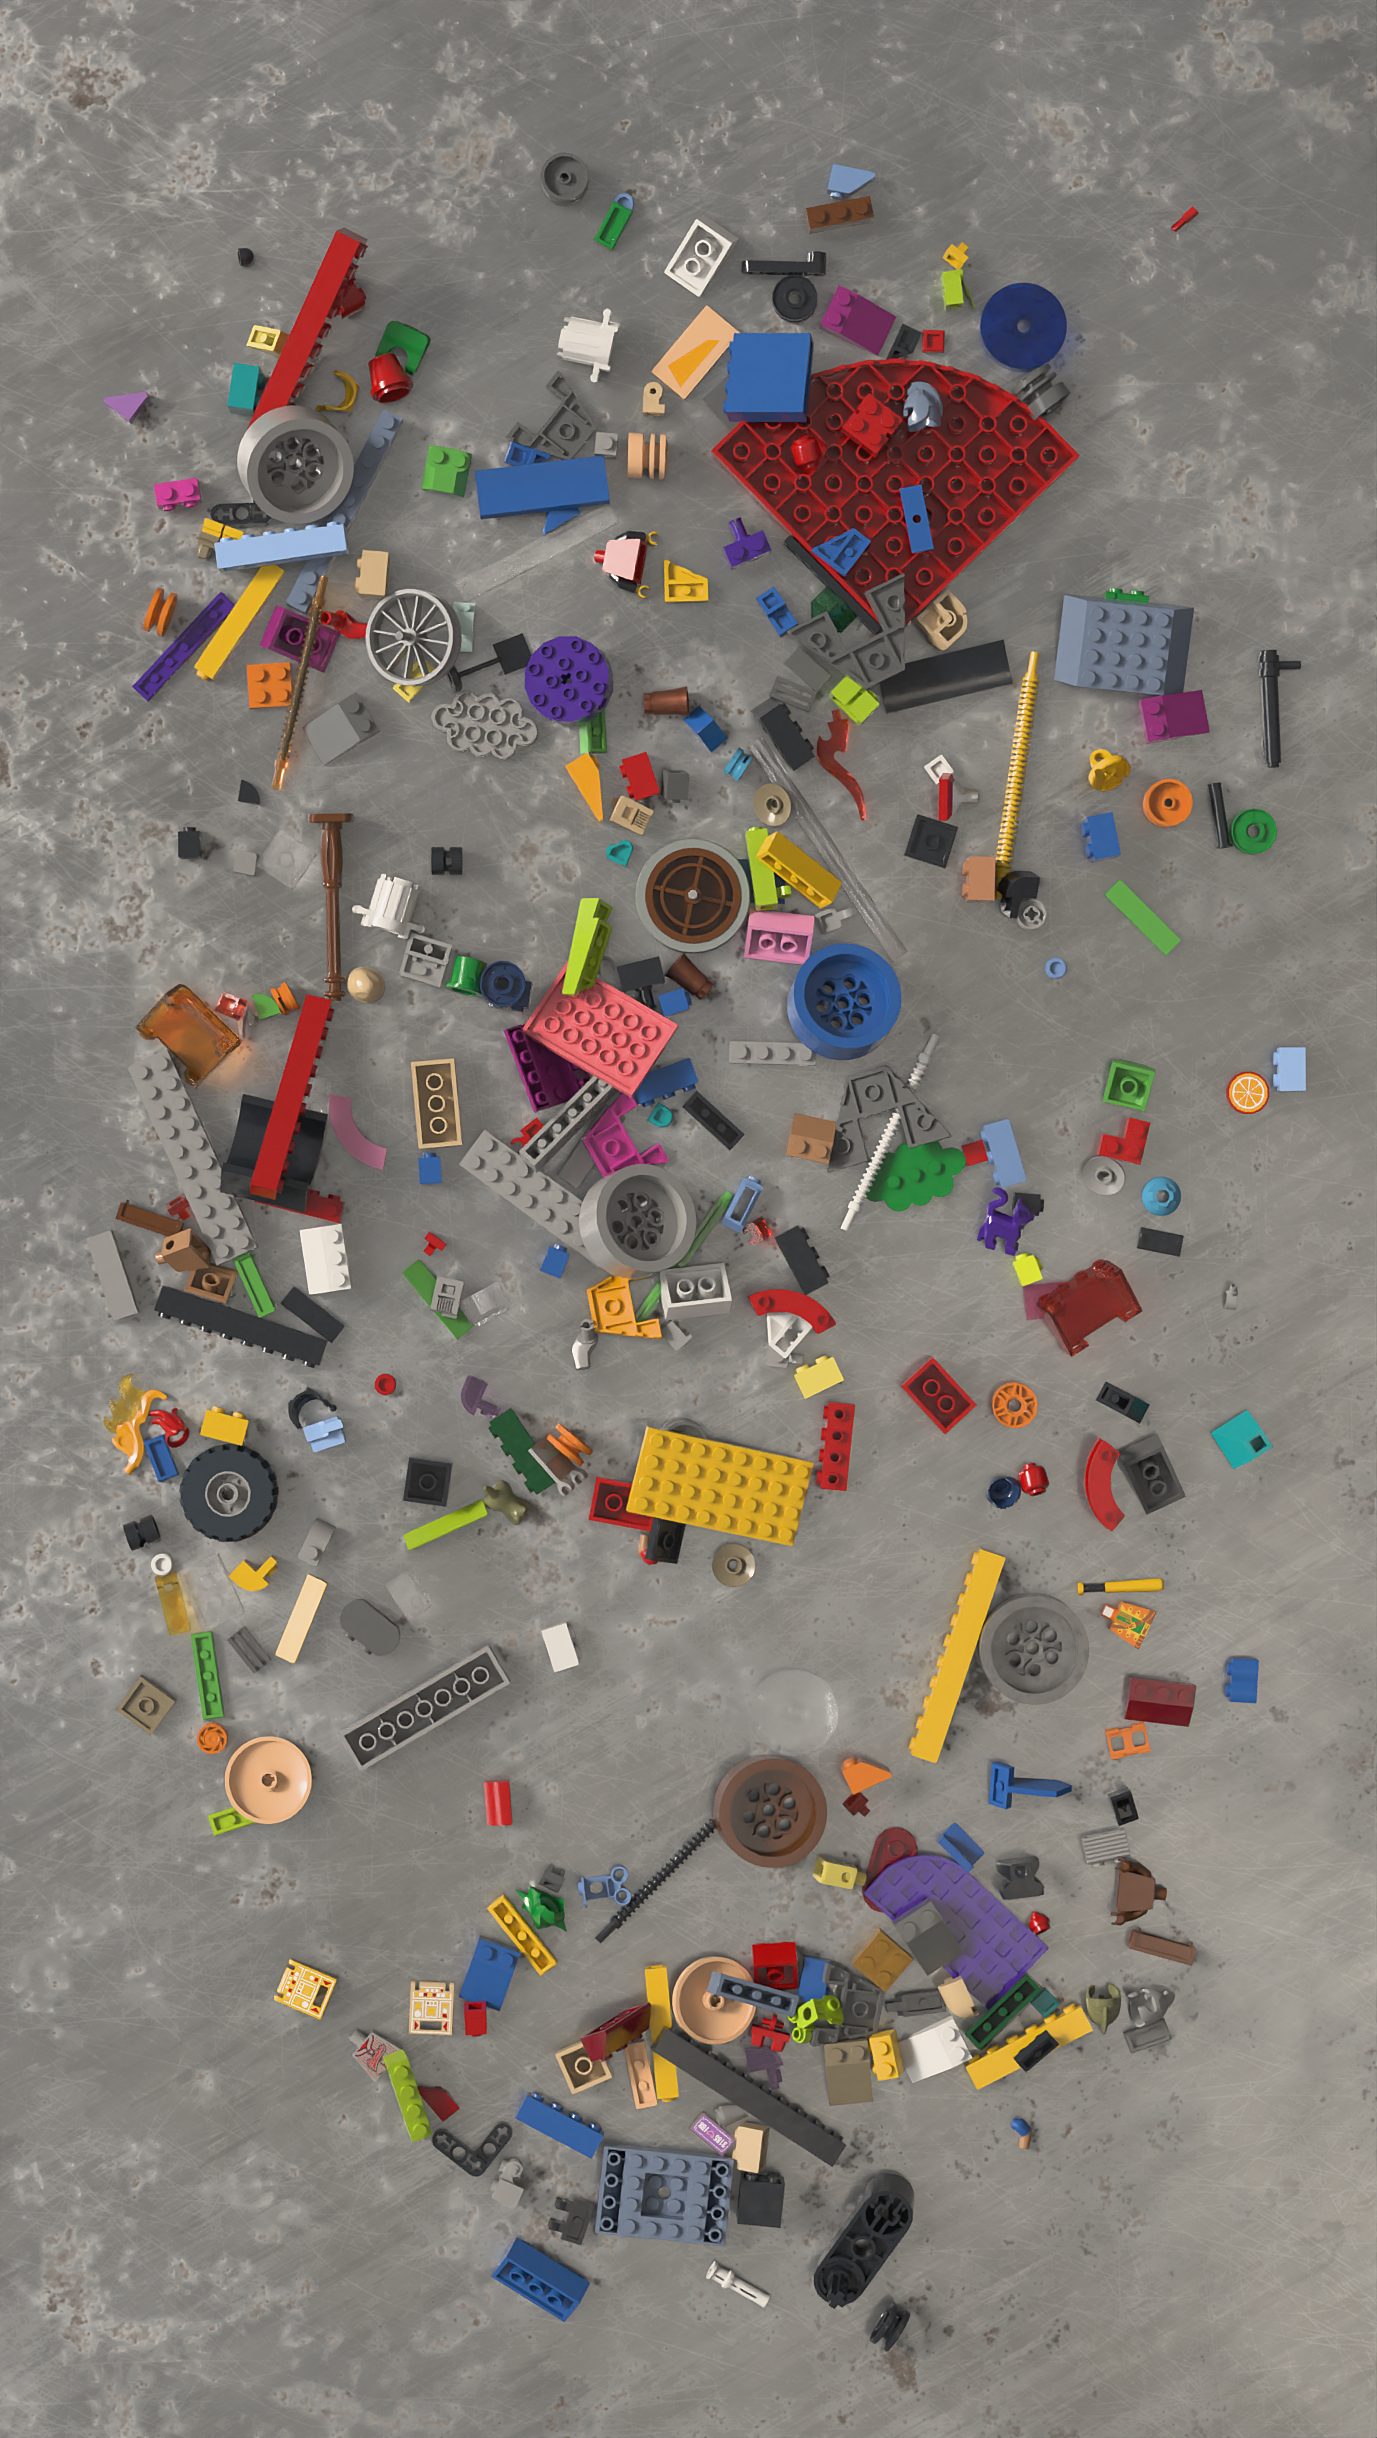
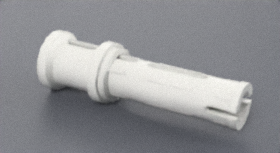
[706,2261,770,2308]

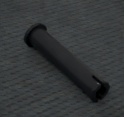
[1208,782,1233,849]

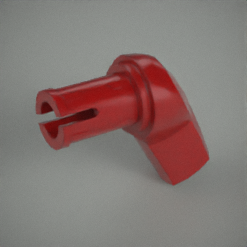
[320,610,368,639]

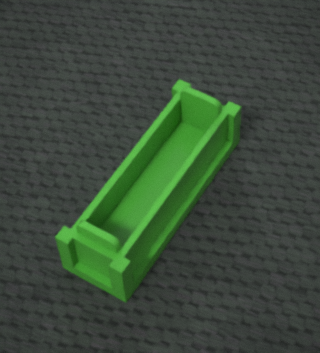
[232,1251,278,1318]

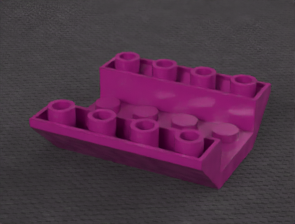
[504,1024,591,1113]

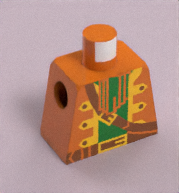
[1101,1601,1157,1649]

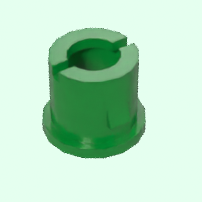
[446,956,487,997]

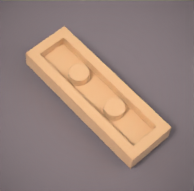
[624,2040,658,2109]

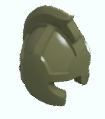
[1086,1984,1121,2035]

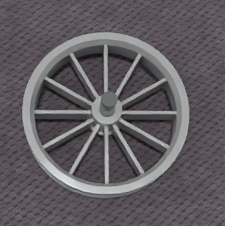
[366,589,462,686]

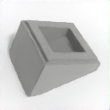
[233,849,259,876]

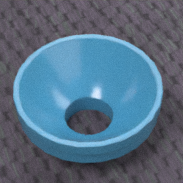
[1142,1177,1181,1216]

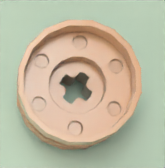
[628,432,669,480]

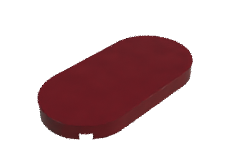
[862,1827,918,1912]

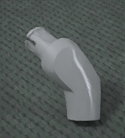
[572,1319,598,1370]

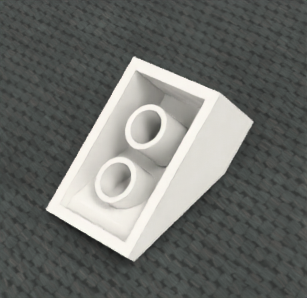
[664,215,739,297]
[898,2015,972,2083]

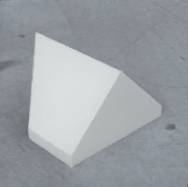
[766,1312,812,1359]

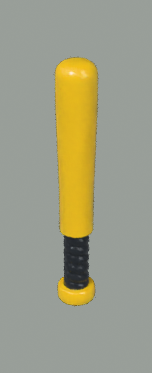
[1077,1578,1164,1595]

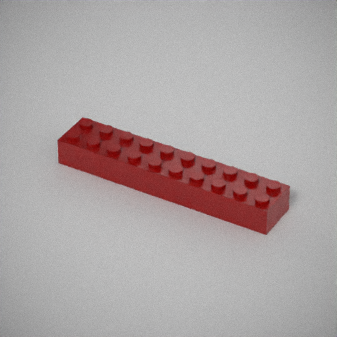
[247,228,368,430]

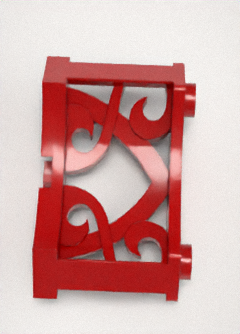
[747,1289,836,1334]
[1084,1438,1125,1531]

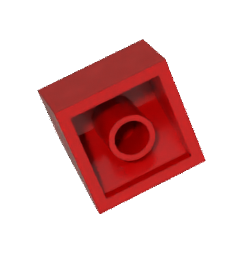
[752,1941,798,1990]

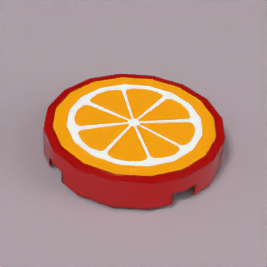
[1226,1072,1270,1114]

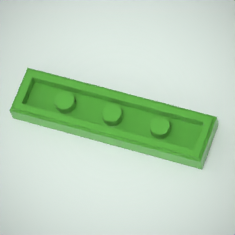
[1104,879,1181,956]
[191,1631,225,1720]

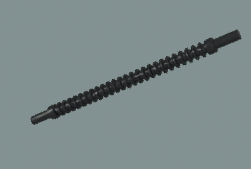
[595,1790,753,1943]

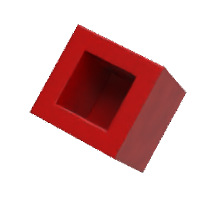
[464,2001,487,2037]

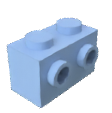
[1273,1047,1306,1091]

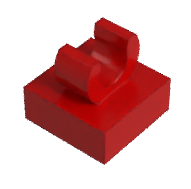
[423,1232,447,1256]

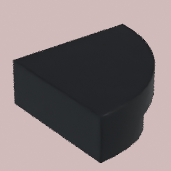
[238,780,260,805]

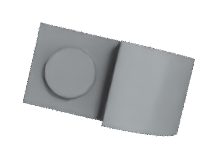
[297,1518,336,1567]

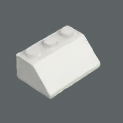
[300,1224,352,1295]
[660,1263,732,1320]

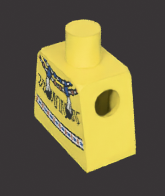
[812,1855,866,1889]

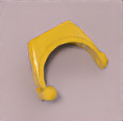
[316,370,359,412]

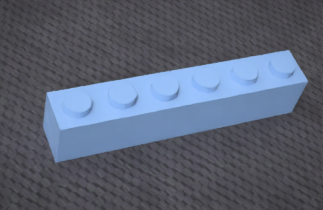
[214,522,350,572]

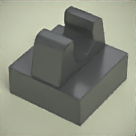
[538,1864,565,1893]

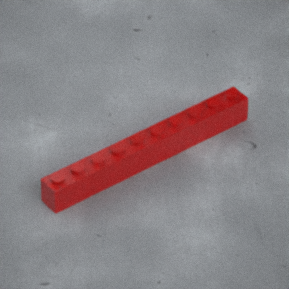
[250,994,334,1200]

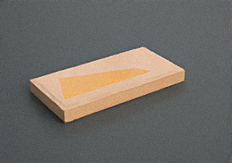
[651,305,739,400]

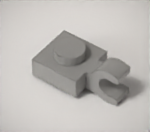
[814,907,854,935]
[766,1344,804,1368]

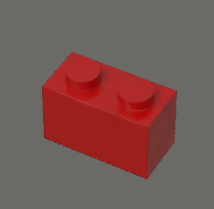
[619,752,660,802]

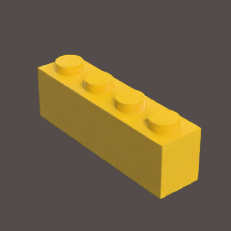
[756,831,842,909]

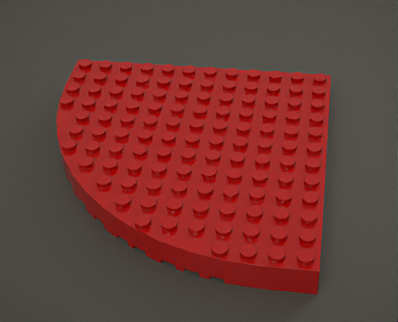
[711,358,1080,632]

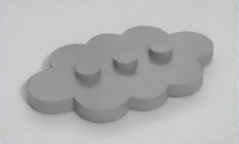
[431,690,538,760]

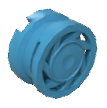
[723,747,754,782]

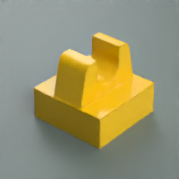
[942,242,969,270]

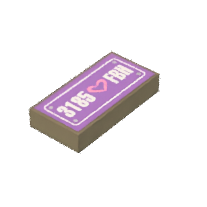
[689,2111,736,2156]

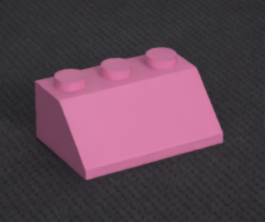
[744,908,814,965]

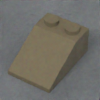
[823,2036,873,2106]

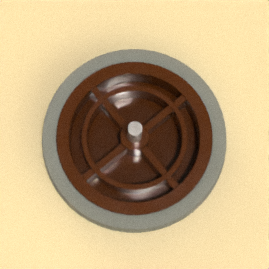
[635,839,750,954]

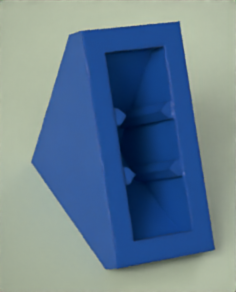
[683,706,728,753]

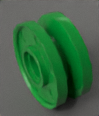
[1229,808,1277,855]

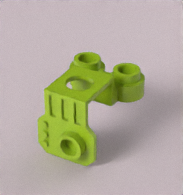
[787,1995,844,2044]

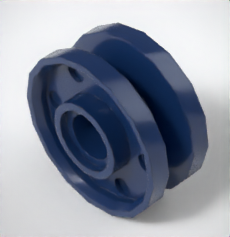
[480,961,525,1007]

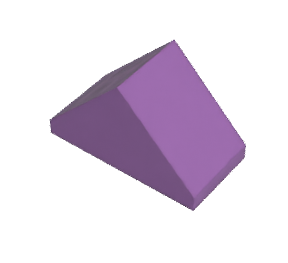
[104,392,149,424]

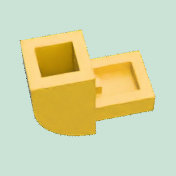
[229,1555,278,1591]

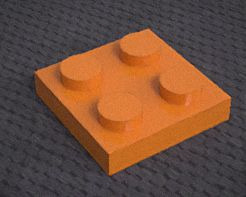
[247,662,293,709]

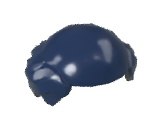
[986,1476,1021,1509]

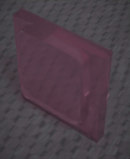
[1023,1282,1065,1320]

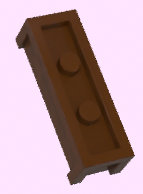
[115,1200,184,1237]
[1127,1927,1197,1966]

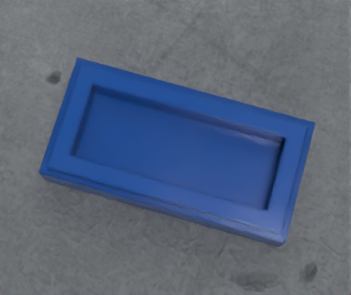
[143,1434,179,1482]

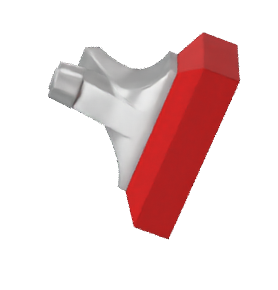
[939,773,980,821]

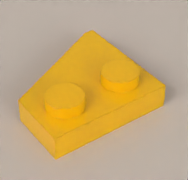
[664,560,708,603]

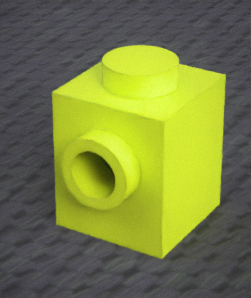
[1012,1252,1043,1286]

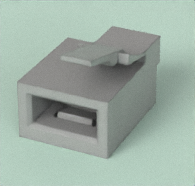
[430,1276,464,1320]

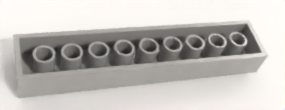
[127,1049,258,1265]

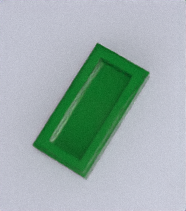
[594,201,634,250]

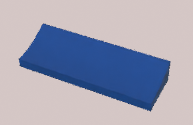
[475,455,610,519]

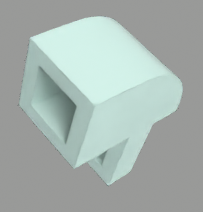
[453,602,475,652]

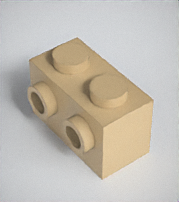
[732,2122,770,2173]

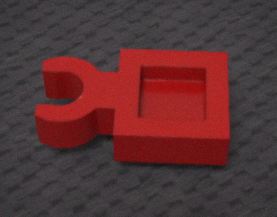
[510,1117,544,1154]

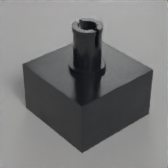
[617,956,665,1009]

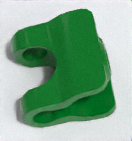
[375,321,431,375]

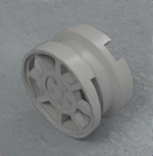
[1016,899,1047,930]

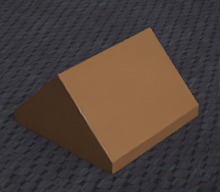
[184,1263,238,1303]

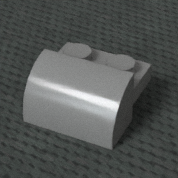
[398,933,453,988]

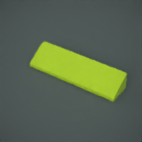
[404,1500,488,1551]

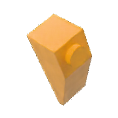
[565,752,603,823]

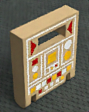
[409,1981,455,2035]

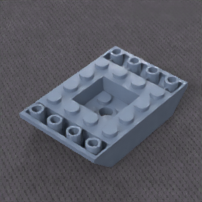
[595,2144,734,2247]

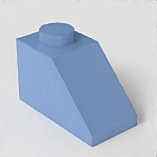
[827,164,875,200]

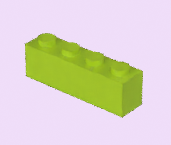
[383,2049,433,2142]

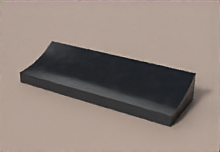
[879,639,1013,714]

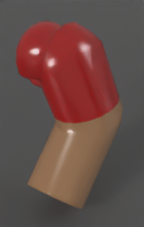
[638,1534,658,1565]

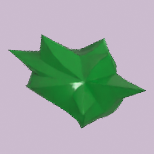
[515,1886,567,1932]

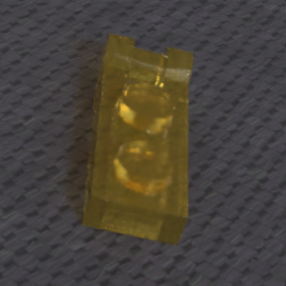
[155,1571,192,1636]

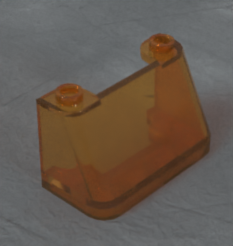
[135,984,241,1089]

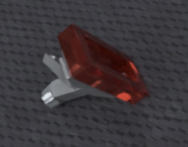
[214,991,259,1038]

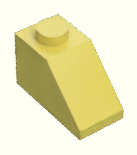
[247,325,289,358]

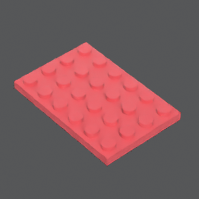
[523,961,678,1098]

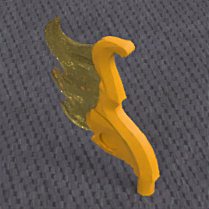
[104,1374,167,1475]

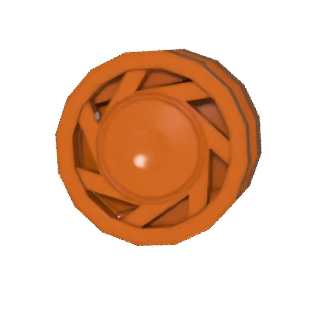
[270,982,300,1016]
[197,1723,228,1754]

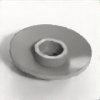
[1082,1156,1125,1195]

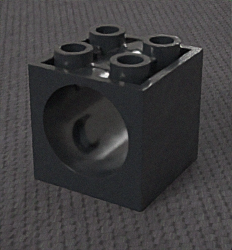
[736,2171,785,2228]

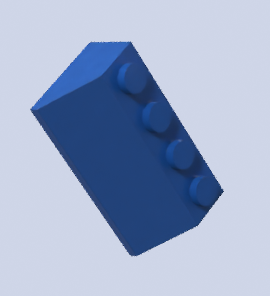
[491,2237,590,2322]

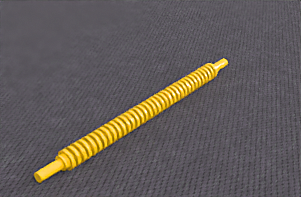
[995,652,1040,899]

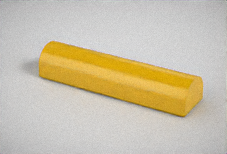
[487,1894,558,1976]

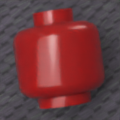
[791,435,822,469]
[1018,1463,1049,1496]

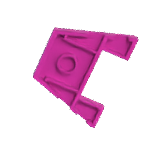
[581,1092,669,1177]

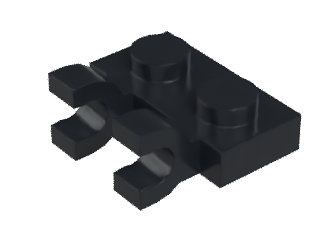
[548,2196,595,2245]

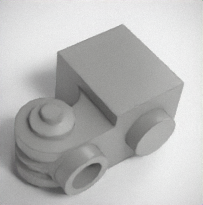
[490,2158,525,2209]

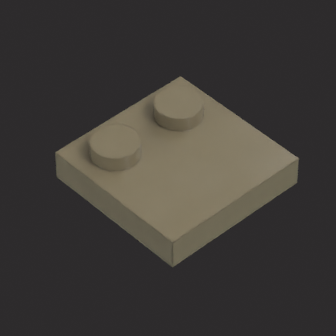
[116,1675,177,1736]

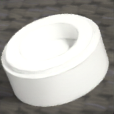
[151,1553,174,1575]

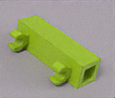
[745,826,792,912]

